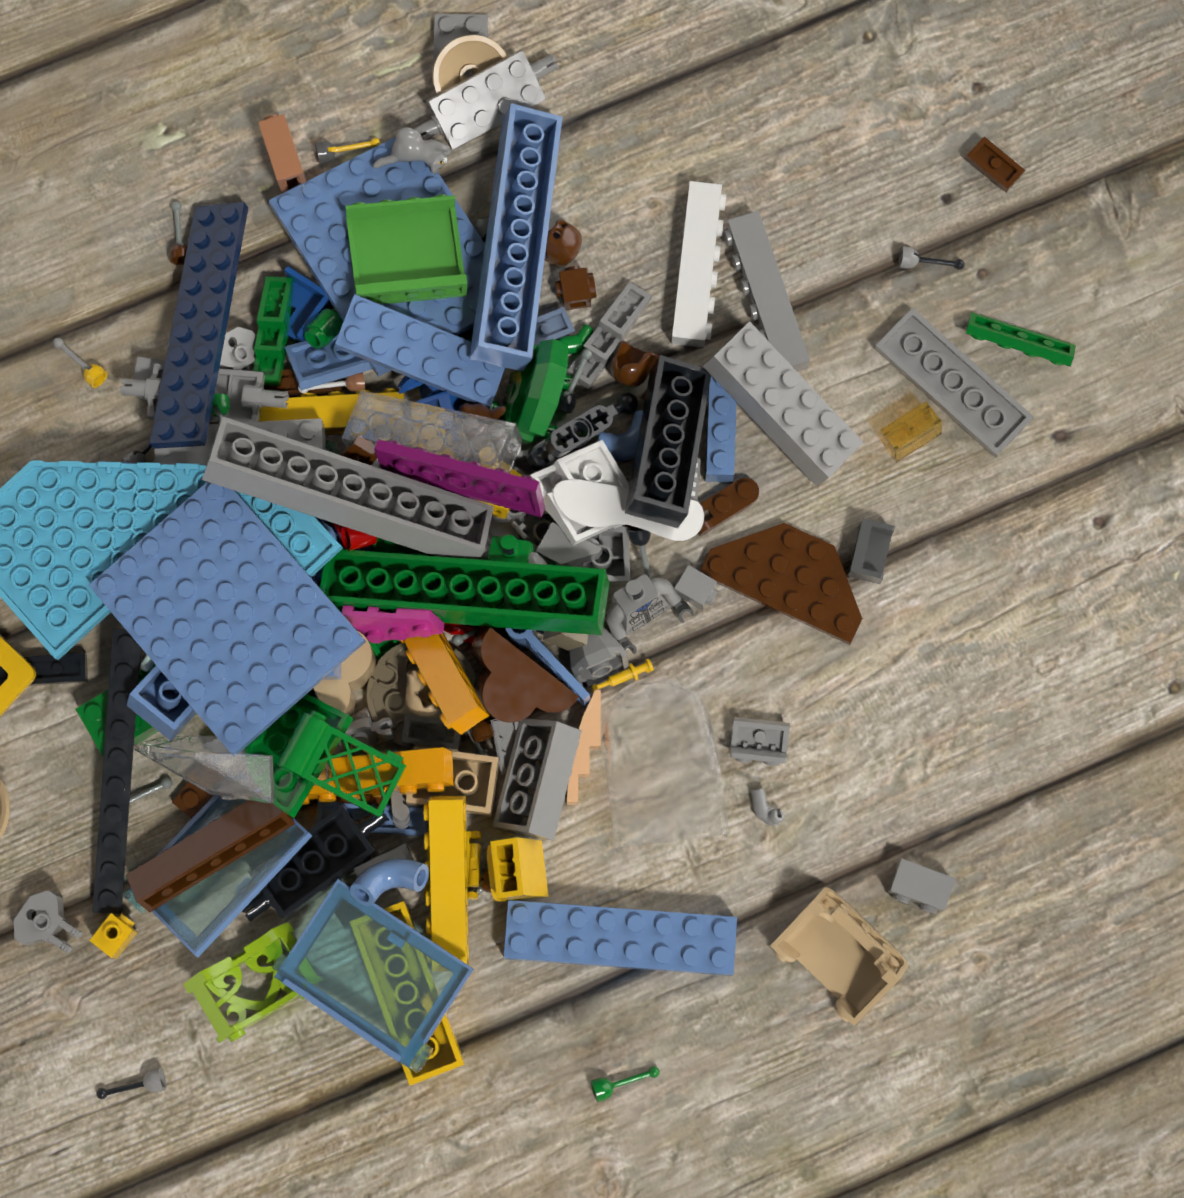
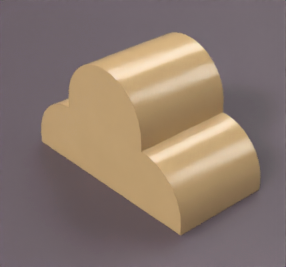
[314,630,377,717]

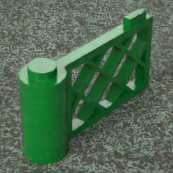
[277,710,406,817]

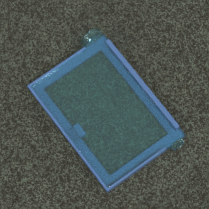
[123,770,312,957]
[273,879,474,1073]

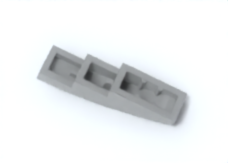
[567,282,652,390]

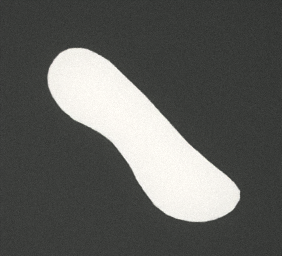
[553,479,704,541]

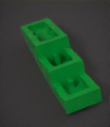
[253,276,293,386]

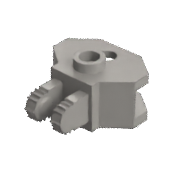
[219,327,256,371]
[14,890,83,953]

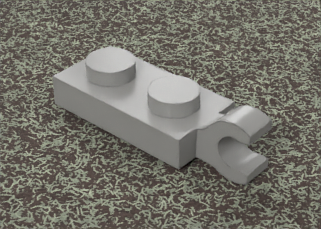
[332,717,394,755]

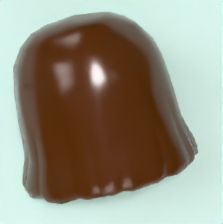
[610,342,659,387]

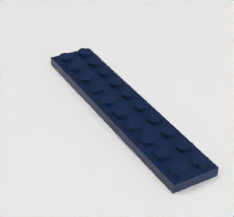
[149,202,248,449]

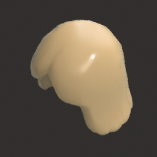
[405,669,440,717]

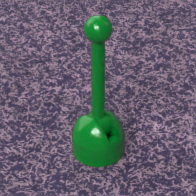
[591,1066,660,1103]

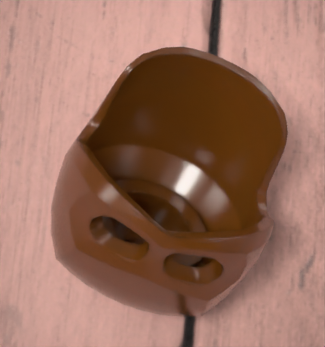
[545,219,582,266]

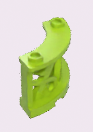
[183,922,323,1043]

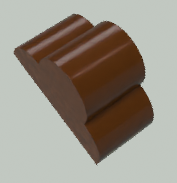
[472,626,579,723]

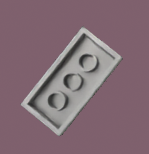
[493,718,582,841]

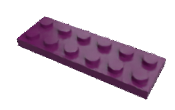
[374,439,545,517]

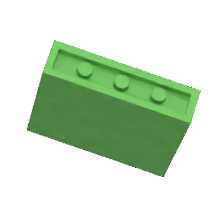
[346,194,468,305]

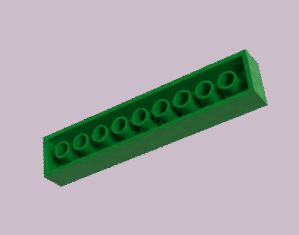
[320,549,610,635]

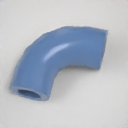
[598,411,643,462]
[350,859,429,906]

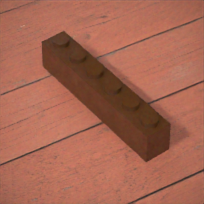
[126,791,295,912]

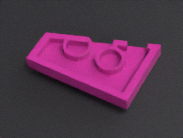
[342,605,445,643]

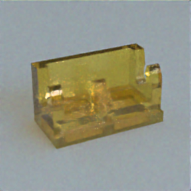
[880,401,942,463]

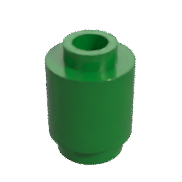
[304,309,343,349]

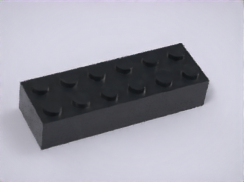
[625,355,711,528]

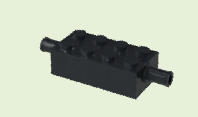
[242,805,389,922]

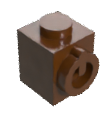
[555,266,597,311]

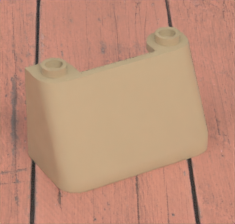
[770,887,908,1026]

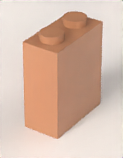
[258,114,306,193]

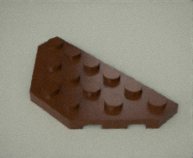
[700,523,863,645]

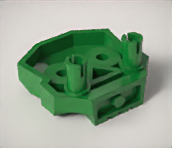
[500,339,571,445]

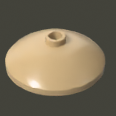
[432,35,508,95]

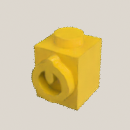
[89,913,138,959]

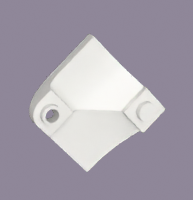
[530,440,629,546]

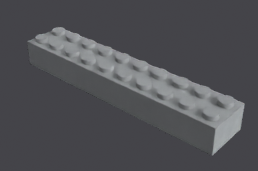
[202,416,494,560]

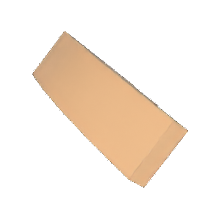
[567,690,601,805]

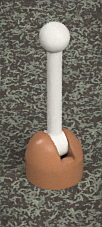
[298,372,365,393]

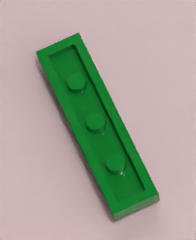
[965,312,1076,367]

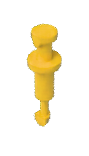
[591,658,654,694]

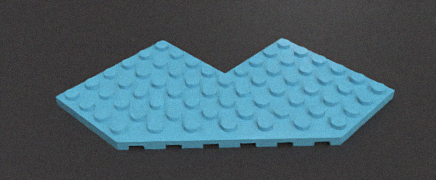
[0,460,343,660]

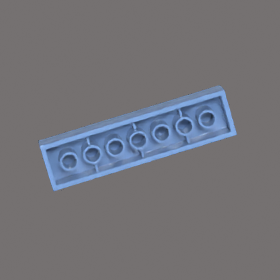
[504,900,737,976]

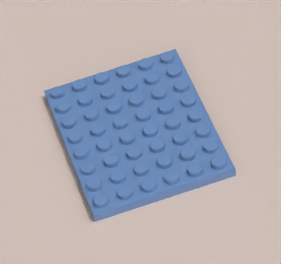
[269,137,485,377]
[89,482,366,756]

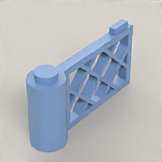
[506,628,591,708]

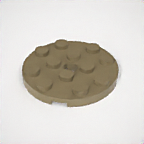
[367,643,476,750]

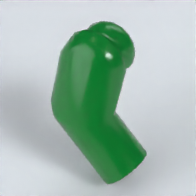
[558,324,594,354]

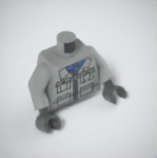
[606,574,694,654]

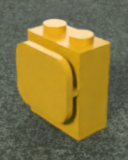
[487,837,549,902]

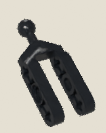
[526,393,638,471]

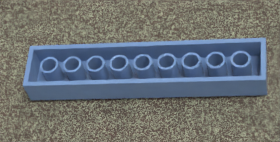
[470,103,563,372]

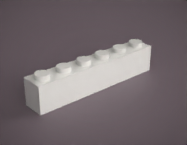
[671,181,726,348]

